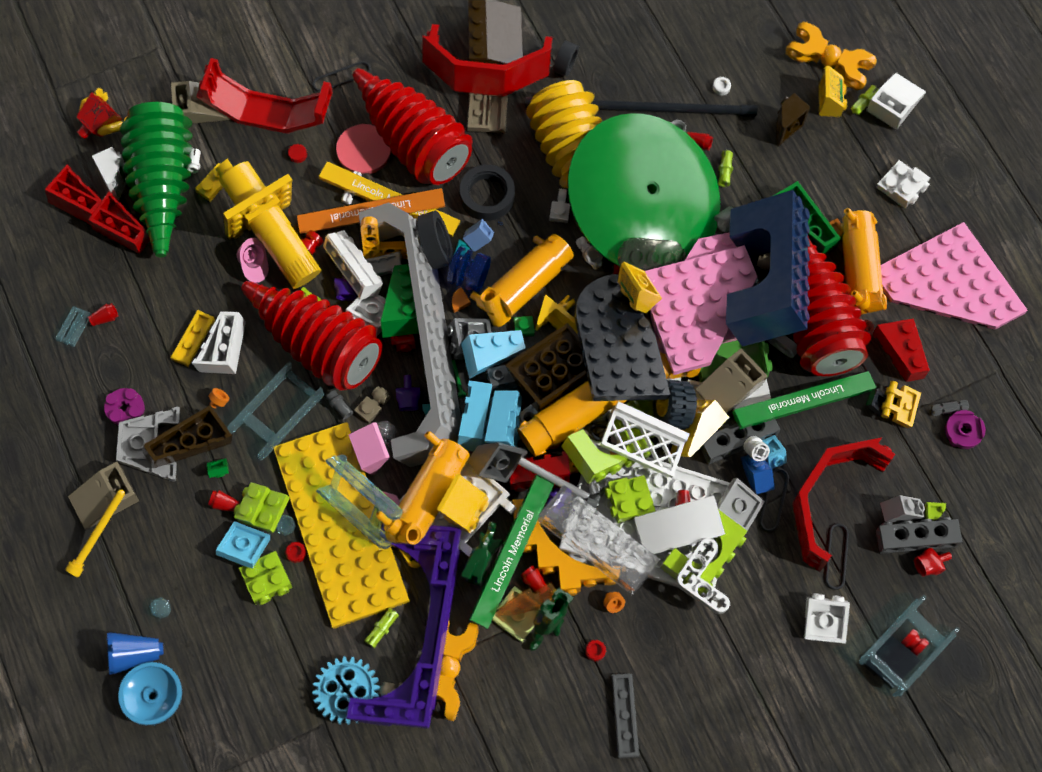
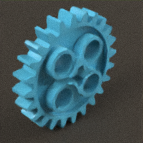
[313,656,380,725]

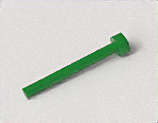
[452,360,466,398]

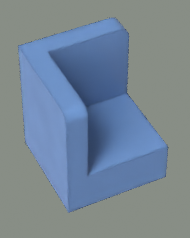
[463,219,494,252]

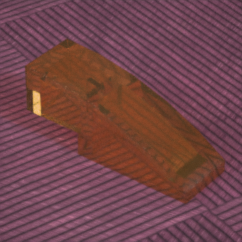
[496,582,556,616]

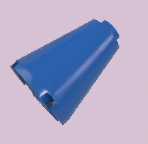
[107,633,163,674]

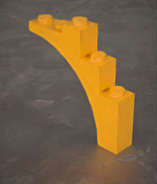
[513,499,620,596]

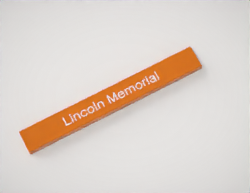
[297,188,445,234]

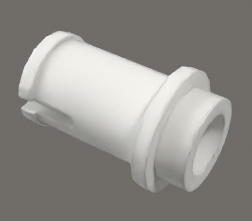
[186,148,201,173]

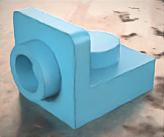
[762,435,787,469]

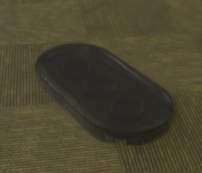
[618,237,686,271]

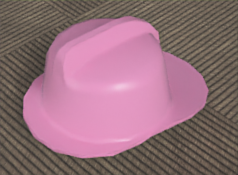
[237,238,269,282]

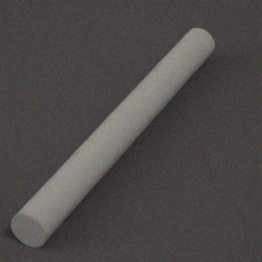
[517,457,590,501]

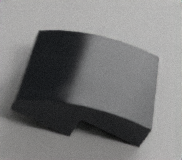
[860,634,921,690]

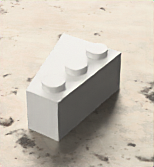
[192,312,246,374]

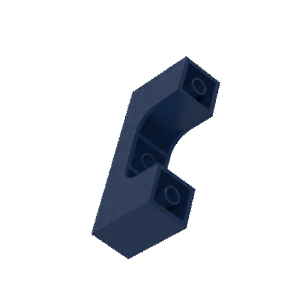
[726,190,810,347]

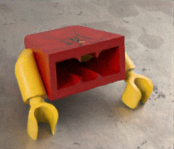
[77,88,127,139]

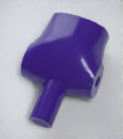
[334,274,356,301]
[396,375,421,411]

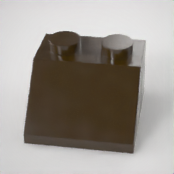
[776,93,810,146]

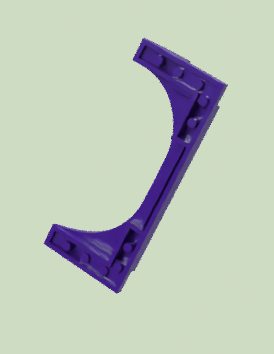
[346,523,461,729]

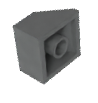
[467,442,527,482]

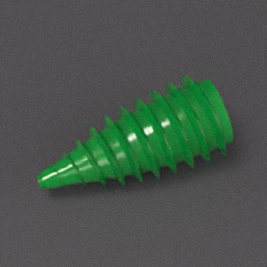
[120,102,193,257]

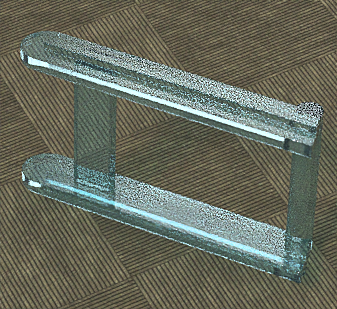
[227,362,324,460]
[316,455,403,549]
[859,594,960,697]

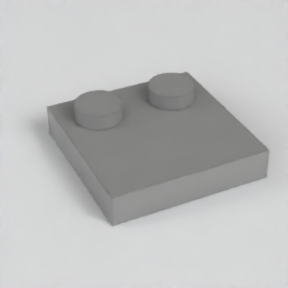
[717,478,765,533]

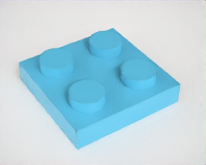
[216,521,270,569]

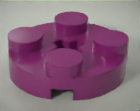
[104,388,145,426]
[945,410,986,449]

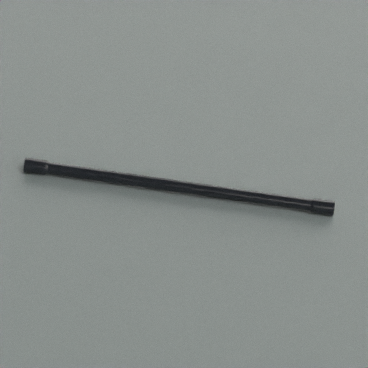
[525,97,758,116]

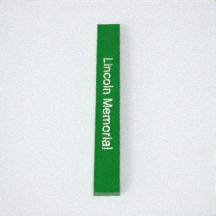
[732,371,877,429]
[469,475,554,629]

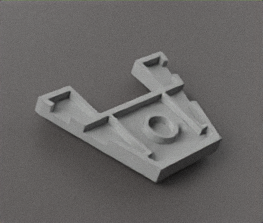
[116,407,180,482]

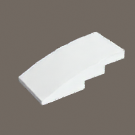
[634,496,725,556]

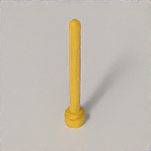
[65,490,125,577]

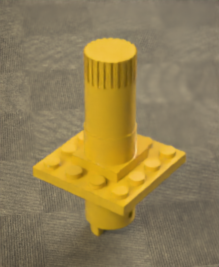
[216,159,321,289]

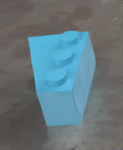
[461,330,525,379]
[458,380,492,451]
[485,391,522,447]

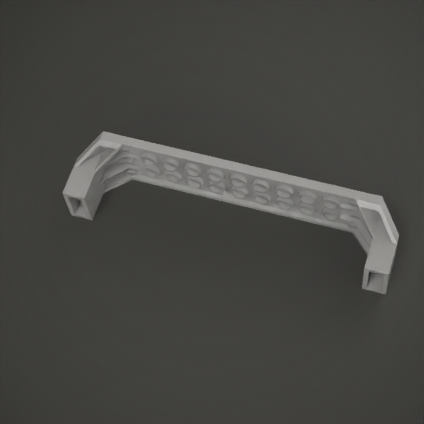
[359,202,461,467]

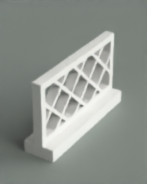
[600,401,689,478]

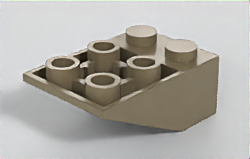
[171,81,231,124]
[695,348,767,414]
[68,462,139,530]

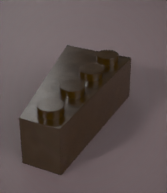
[143,405,232,468]

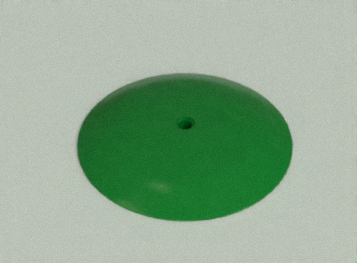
[568,113,720,271]

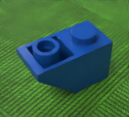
[741,454,775,494]

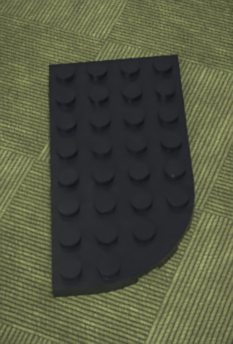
[575,274,670,401]

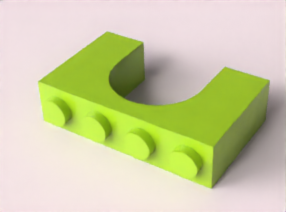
[562,418,654,484]
[660,509,747,596]

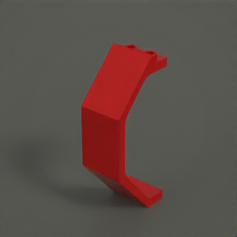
[422,24,552,96]
[196,58,333,134]
[793,437,895,572]

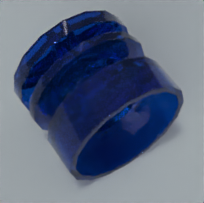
[447,246,491,294]

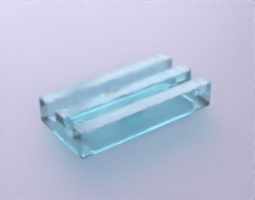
[56,306,91,347]

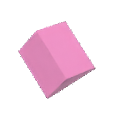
[349,422,389,475]

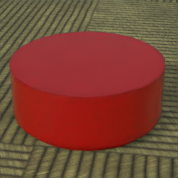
[288,144,307,163]
[285,542,306,563]
[585,640,606,661]

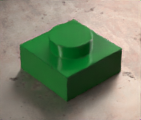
[514,316,535,337]
[207,458,229,478]

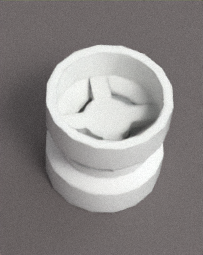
[744,436,770,462]

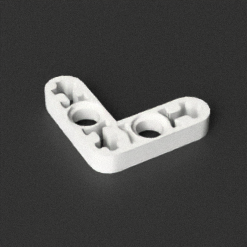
[676,538,730,614]

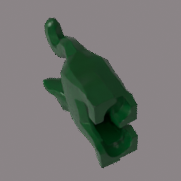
[461,522,503,587]
[529,588,574,651]

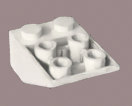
[867,73,926,130]

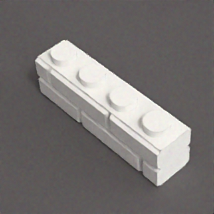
[323,231,383,299]

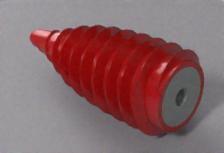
[352,68,473,185]
[793,236,871,376]
[241,281,382,391]

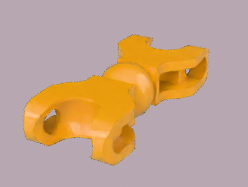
[785,22,877,90]
[436,622,479,721]

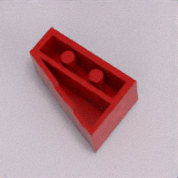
[45,164,102,225]
[88,191,150,254]
[873,318,930,382]
[509,451,570,492]

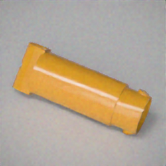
[841,208,887,315]
[470,234,574,327]
[517,381,628,457]
[375,431,470,544]

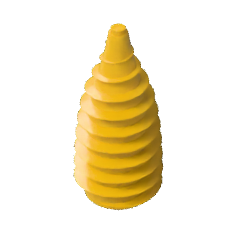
[526,80,602,189]

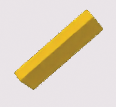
[170,310,215,367]

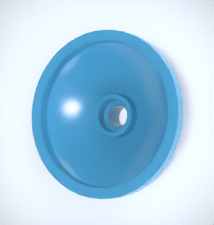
[119,662,182,725]

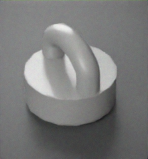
[582,246,603,265]

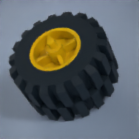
[653,380,697,430]

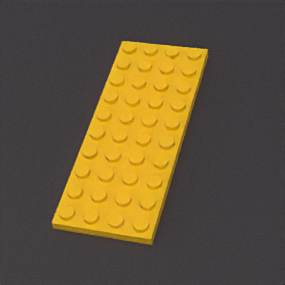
[273,422,410,629]

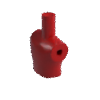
[914,548,952,577]

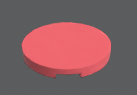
[336,124,391,174]

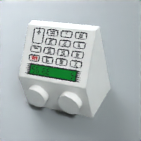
[92,147,127,201]

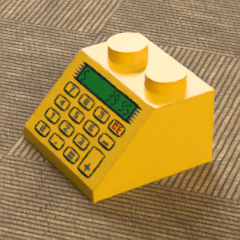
[819,66,847,117]
[618,262,662,313]

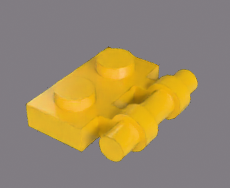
[881,381,921,428]

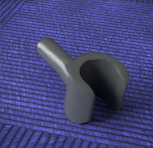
[585,487,605,511]

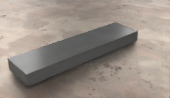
[611,674,639,759]

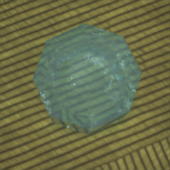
[276,515,295,536]
[150,597,171,619]

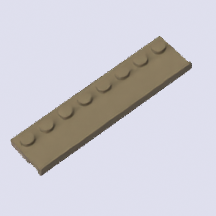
[468,93,508,134]

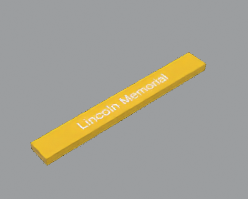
[319,162,460,238]

